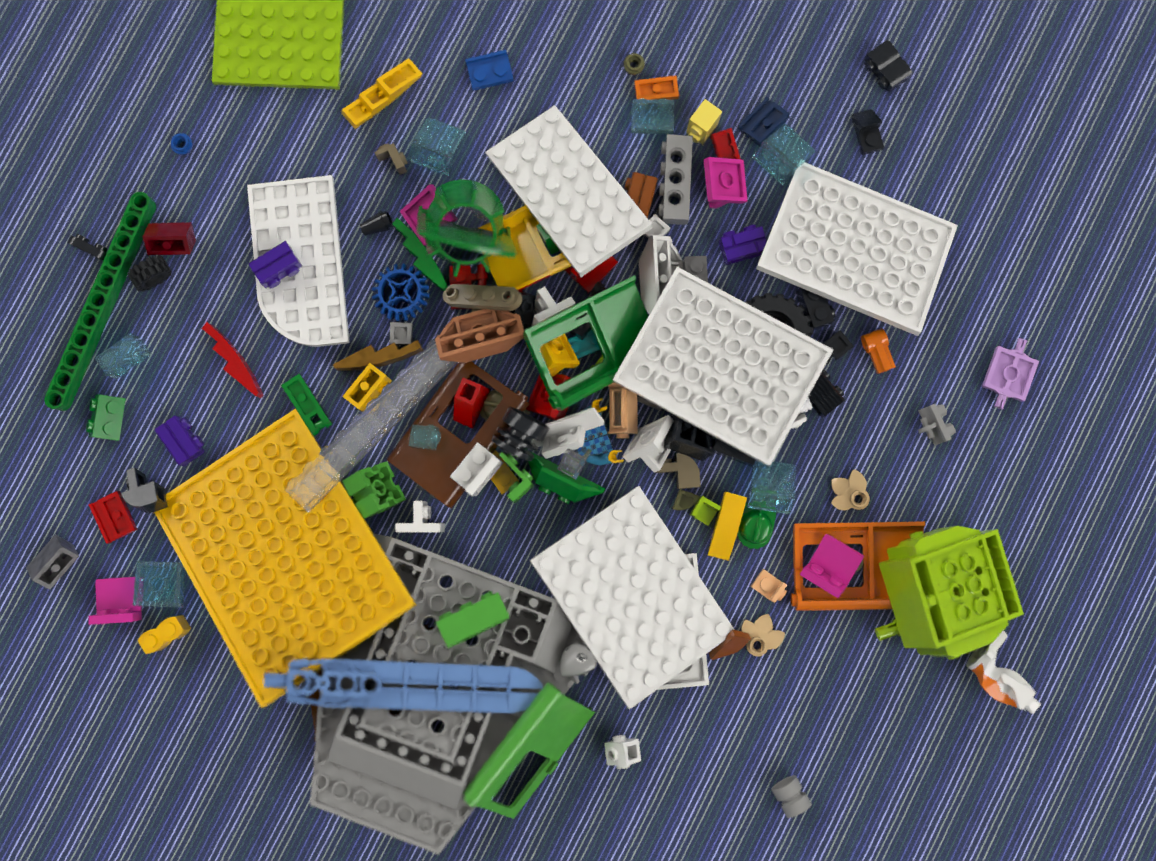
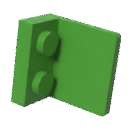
[499,452,534,503]

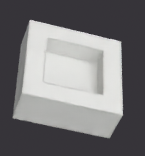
[644,214,670,239]

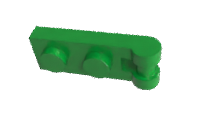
[281,374,333,436]

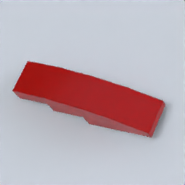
[201,322,264,398]

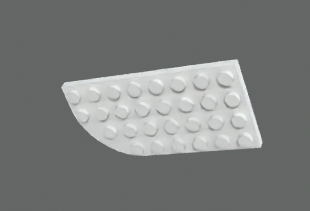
[247,175,350,347]

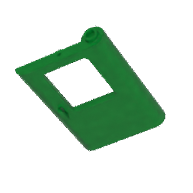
[523,275,648,411]

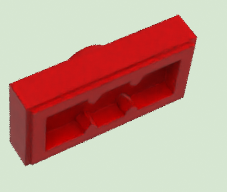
[710,128,741,160]

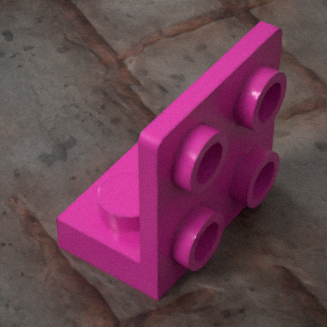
[800,534,864,598]
[88,576,142,625]

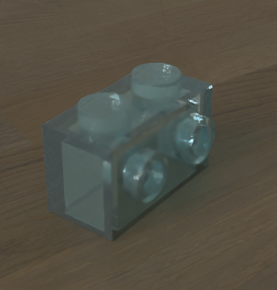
[95,333,151,379]

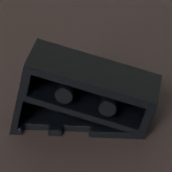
[664,413,714,461]

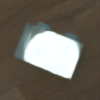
[631,98,675,134]

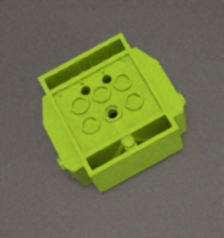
[879,526,1024,660]

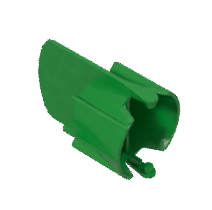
[416,179,517,277]

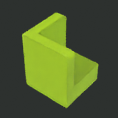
[690,496,721,526]

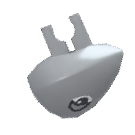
[560,643,597,684]

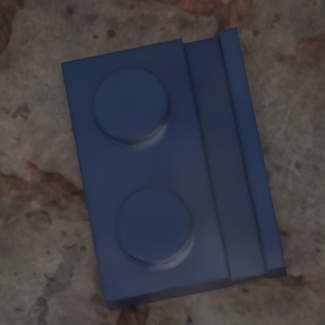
[738,97,790,147]

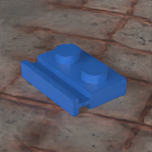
[465,50,514,91]

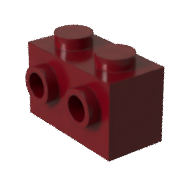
[143,222,196,255]

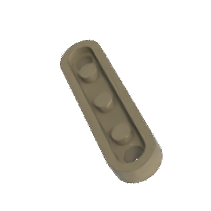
[443,284,522,311]

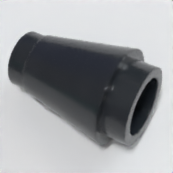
[360,211,393,236]

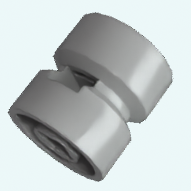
[771,775,812,818]

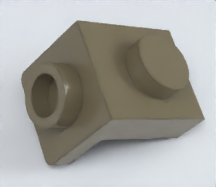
[375,143,408,175]

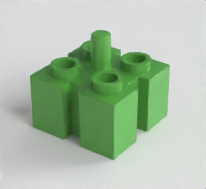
[342,461,406,519]

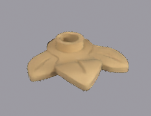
[831,469,870,511]
[741,614,785,656]

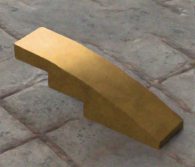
[333,340,424,371]

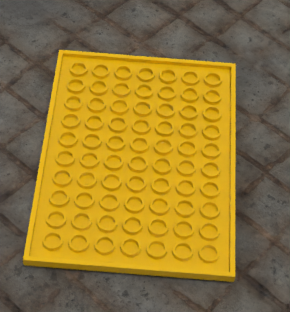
[154,408,416,708]

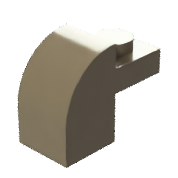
[655,454,701,489]

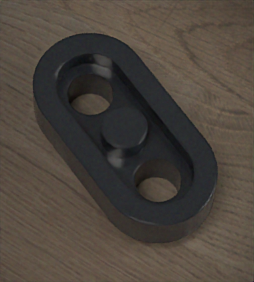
[67,234,108,261]

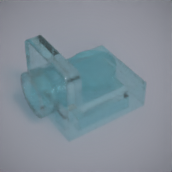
[409,425,441,450]

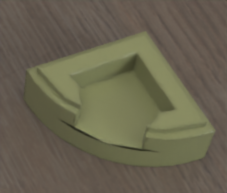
[672,489,700,510]

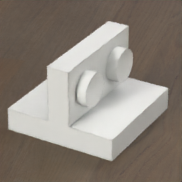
[532,287,576,327]
[623,415,674,472]
[450,443,503,496]
[395,501,445,532]

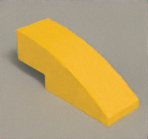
[707,492,747,561]

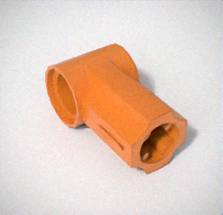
[861,328,896,374]

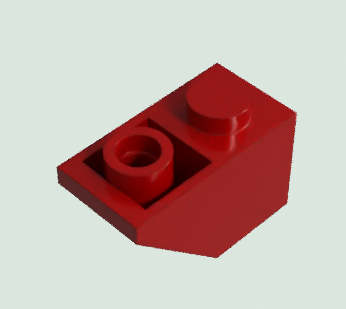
[453,377,490,429]

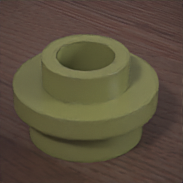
[624,53,645,75]

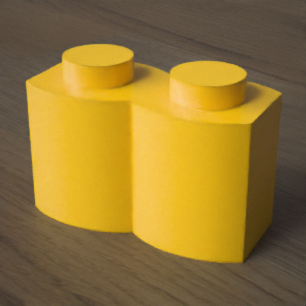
[137,615,191,654]

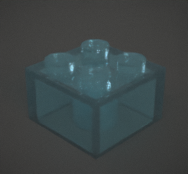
[133,561,186,608]

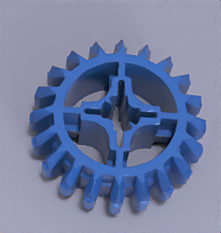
[372,264,430,322]

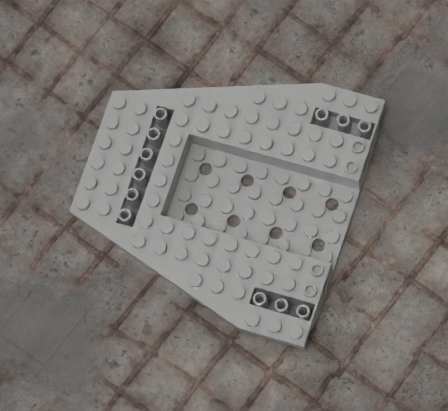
[310,534,587,854]

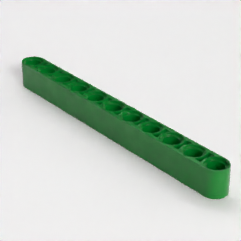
[44,192,156,411]

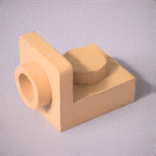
[750,569,787,603]

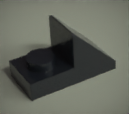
[851,109,884,155]

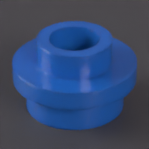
[170,133,193,155]

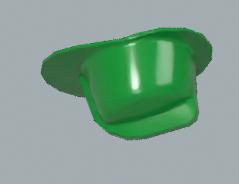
[737,497,776,549]

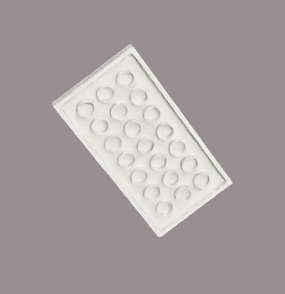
[486,105,653,277]

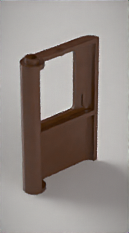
[386,361,529,509]

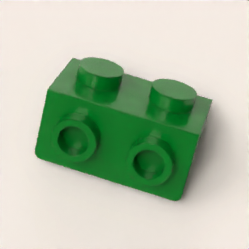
[86,394,126,441]

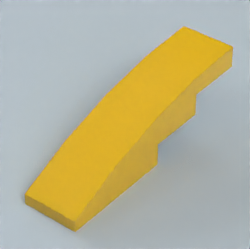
[341,58,422,129]

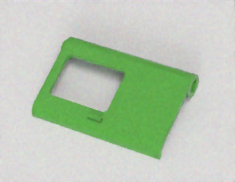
[463,682,595,819]

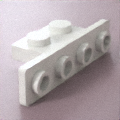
[532,408,604,459]

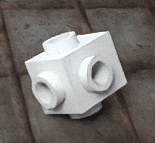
[604,735,641,769]

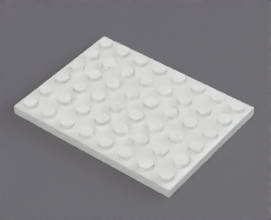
[756,161,958,336]
[613,267,833,466]
[529,486,734,709]

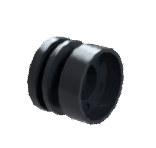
[491,406,550,462]

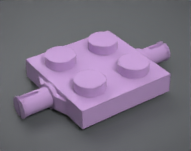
[982,338,1039,409]

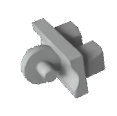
[918,404,956,446]

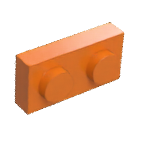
[634,75,679,104]

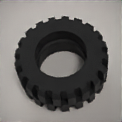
[745,293,813,338]

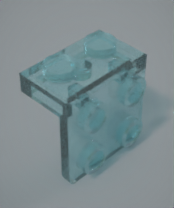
[409,118,466,176]

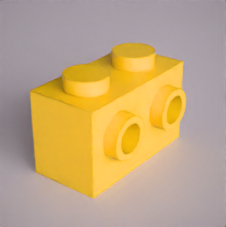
[342,363,392,414]

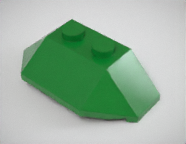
[528,450,606,504]

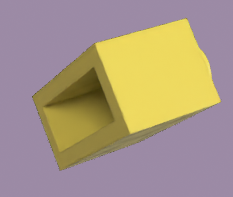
[686,99,722,145]

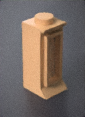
[608,382,638,439]

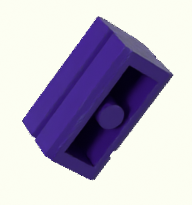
[719,225,767,265]
[248,240,302,289]
[154,415,205,467]

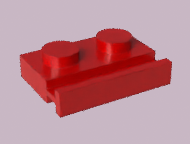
[89,491,138,544]

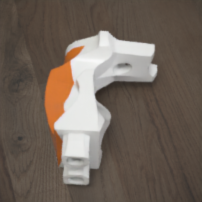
[966,631,1041,714]

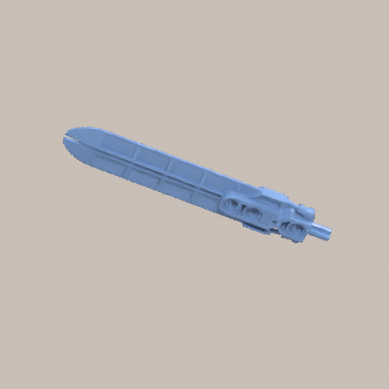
[264,658,543,713]

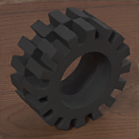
[128,255,172,292]

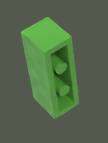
[436,592,510,649]

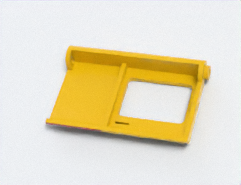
[478,206,572,291]

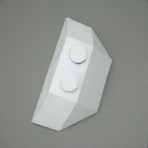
[639,235,683,314]

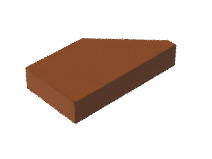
[708,630,751,660]

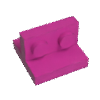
[704,157,748,209]
[400,184,457,246]

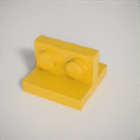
[526,334,580,377]

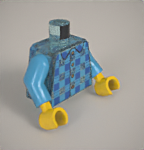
[564,398,624,466]

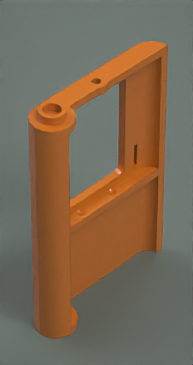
[790,522,925,611]

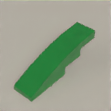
[392,218,448,292]

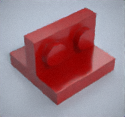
[564,256,618,294]
[526,374,570,421]

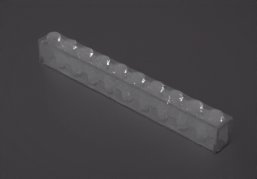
[285,338,458,513]

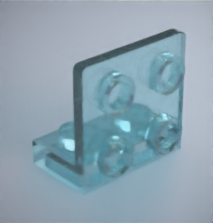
[752,124,816,185]
[747,460,796,514]

